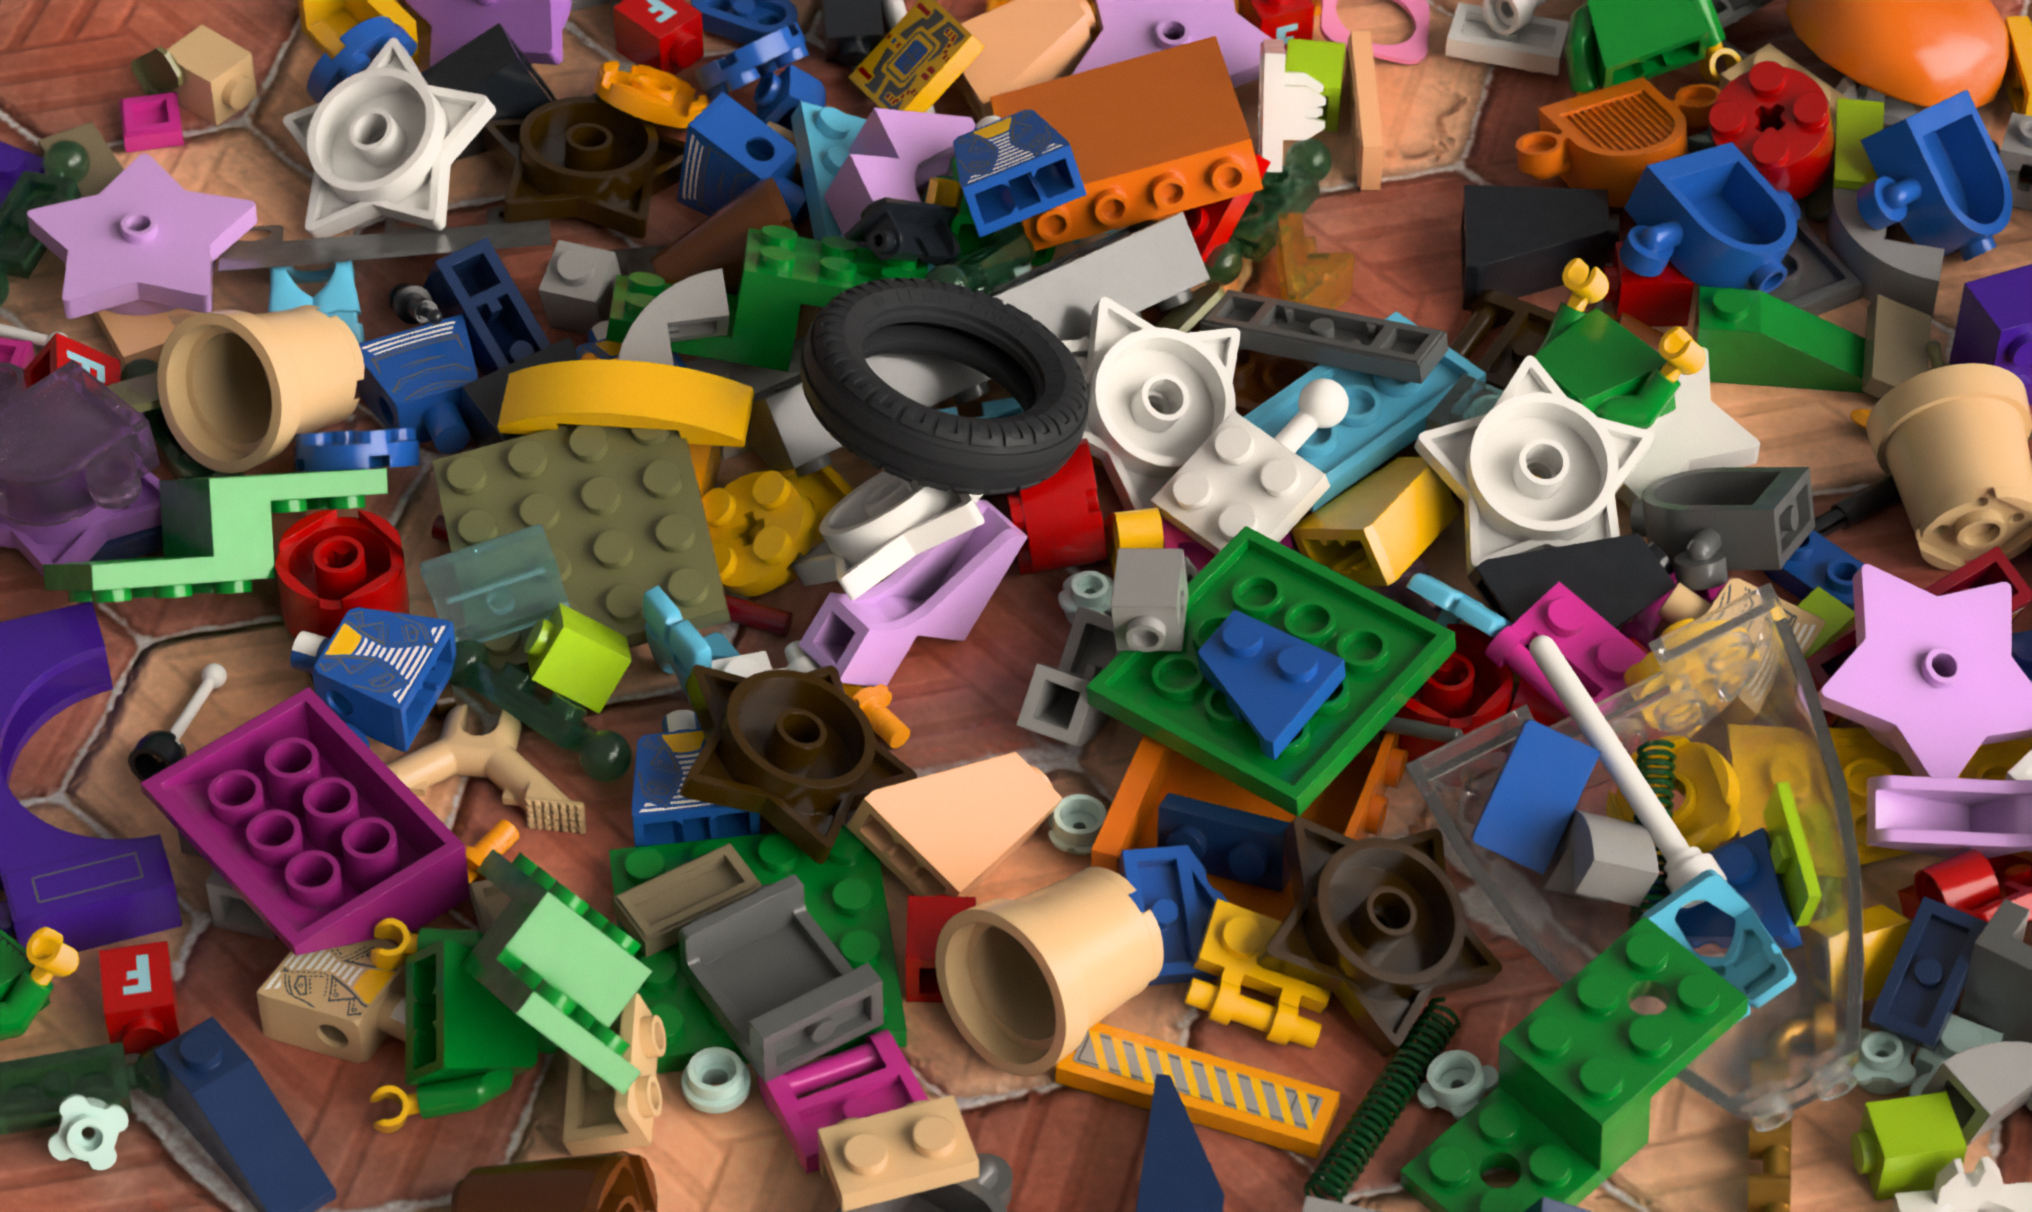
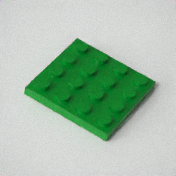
[1086,526,1456,817]
[609,825,907,1074]

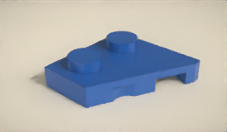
[1197,609,1346,761]
[1648,827,1803,949]
[1118,845,1229,986]

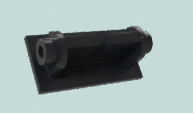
[844,197,960,267]

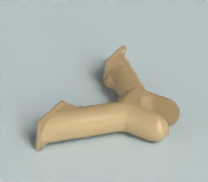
[385,704,586,834]

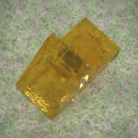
[1275,213,1355,310]

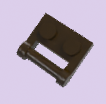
[1449,289,1556,400]

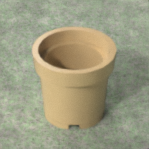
[157,305,364,473]
[1866,363,2032,571]
[935,867,1164,1077]

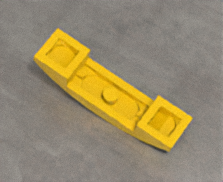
[497,359,755,447]

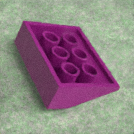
[141,687,470,956]

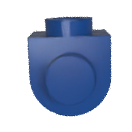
[754,64,826,131]

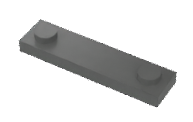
[1200,290,1449,384]

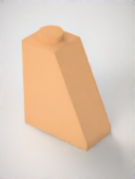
[953,0,1096,122]
[846,752,1063,897]

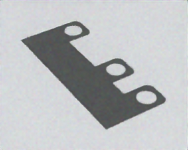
[218,206,552,272]

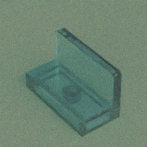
[419,524,571,651]

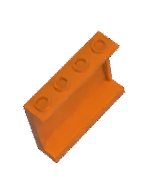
[990,36,1263,252]
[1091,732,1408,922]

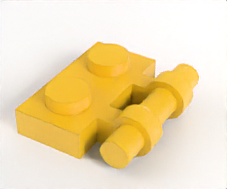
[1184,899,1331,1049]

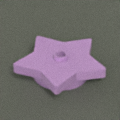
[1072,0,1287,88]
[27,153,258,319]
[1812,564,2032,778]

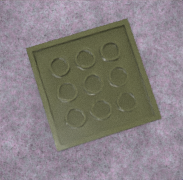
[432,424,731,687]

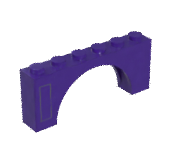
[0,601,182,952]

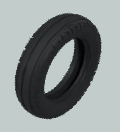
[800,278,1089,495]

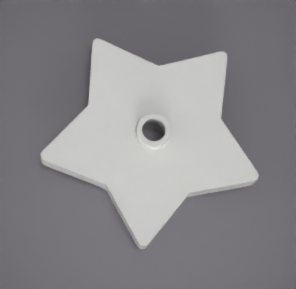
[283,38,496,239]
[1082,297,1240,511]
[1615,347,1760,509]
[1414,356,1655,575]
[791,471,985,601]

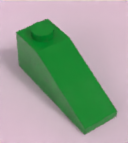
[1692,286,1865,393]

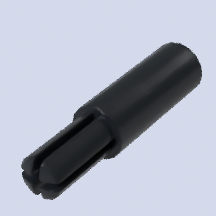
[1813,475,1901,537]

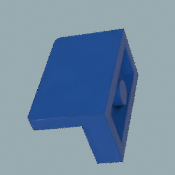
[1471,719,1601,875]

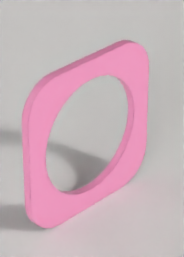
[1320,0,1430,65]

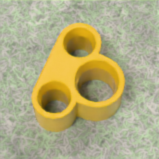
[1104,507,1164,579]

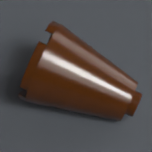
[649,177,796,295]
[451,1151,658,1212]

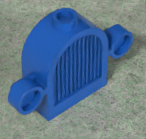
[1857,90,2012,262]
[1619,142,1801,294]

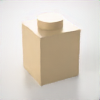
[167,25,258,126]

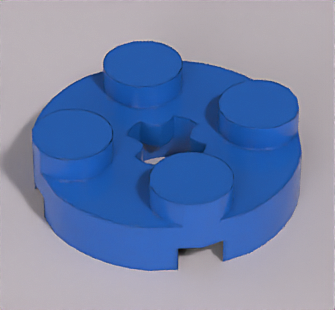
[307,16,417,104]
[693,22,809,101]
[293,428,420,472]

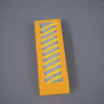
[1055,1022,1340,1159]

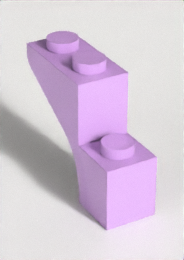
[824,108,976,249]
[799,499,1028,687]
[1867,775,2032,859]

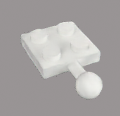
[1151,378,1348,555]

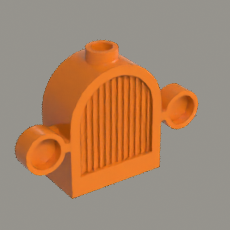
[1516,77,1721,208]

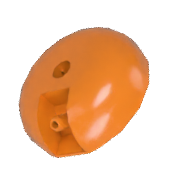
[1785,0,2011,108]

